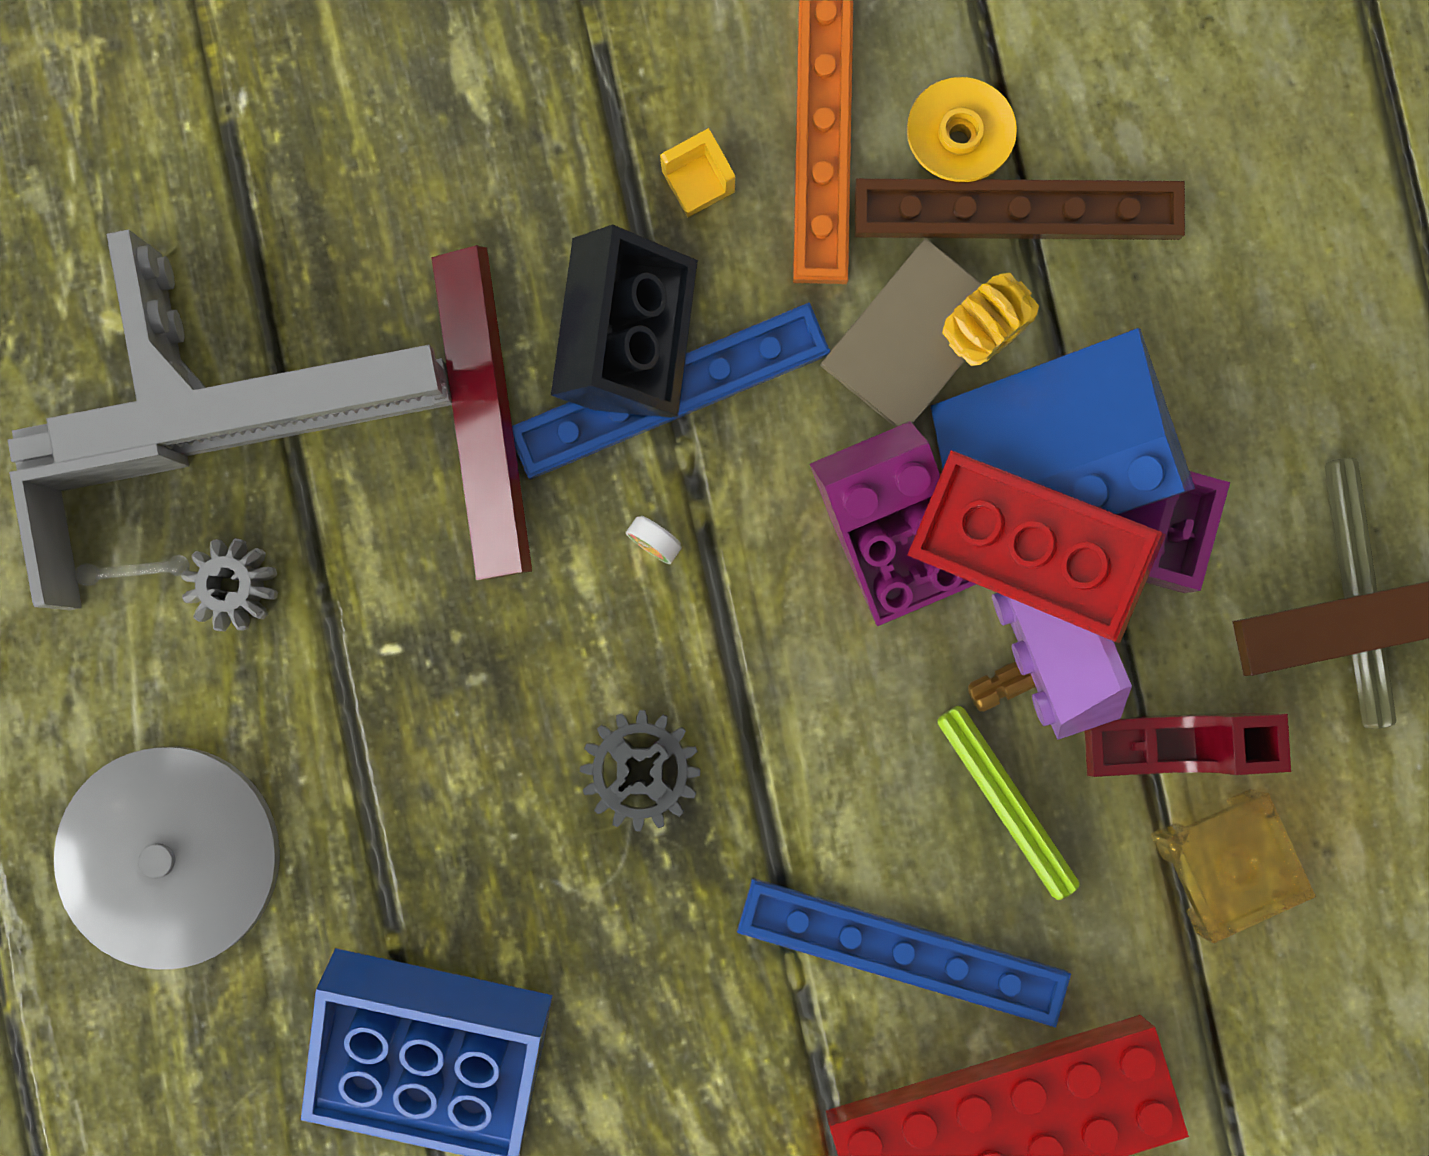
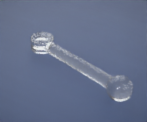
[75,555,190,586]

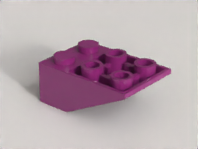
[810,421,976,626]
[1119,471,1230,593]

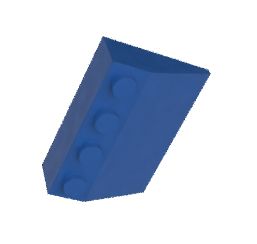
[931,328,1195,515]
[301,948,553,1156]

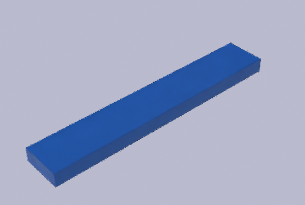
[512,302,831,480]
[737,878,1071,1027]

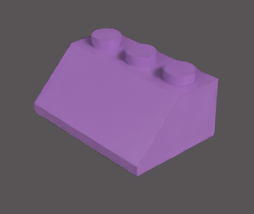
[992,593,1132,740]

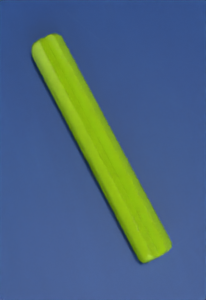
[938,706,1080,900]

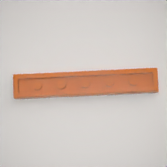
[793,0,853,284]

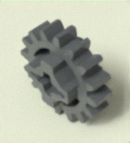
[580,710,701,832]

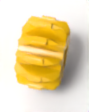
[942,272,1039,366]

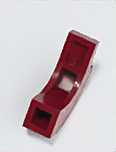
[1085,713,1291,777]

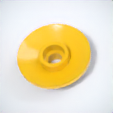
[907,77,1017,182]

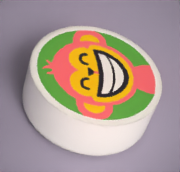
[626,516,682,564]

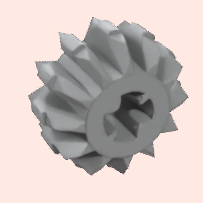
[181,538,278,631]

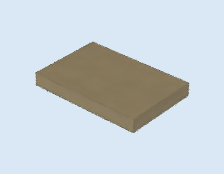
[820,238,982,427]

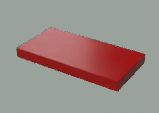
[907,450,1166,643]

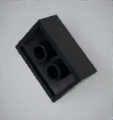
[551,224,698,418]

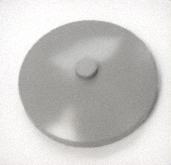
[54,747,280,969]

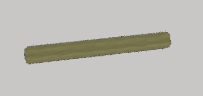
[1325,458,1396,729]

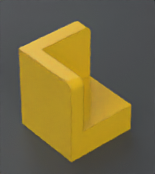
[660,128,736,218]

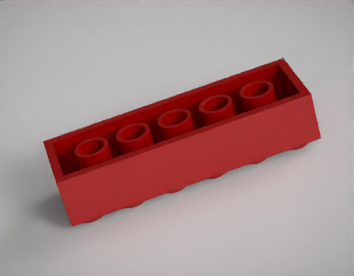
[825,1015,1189,1156]

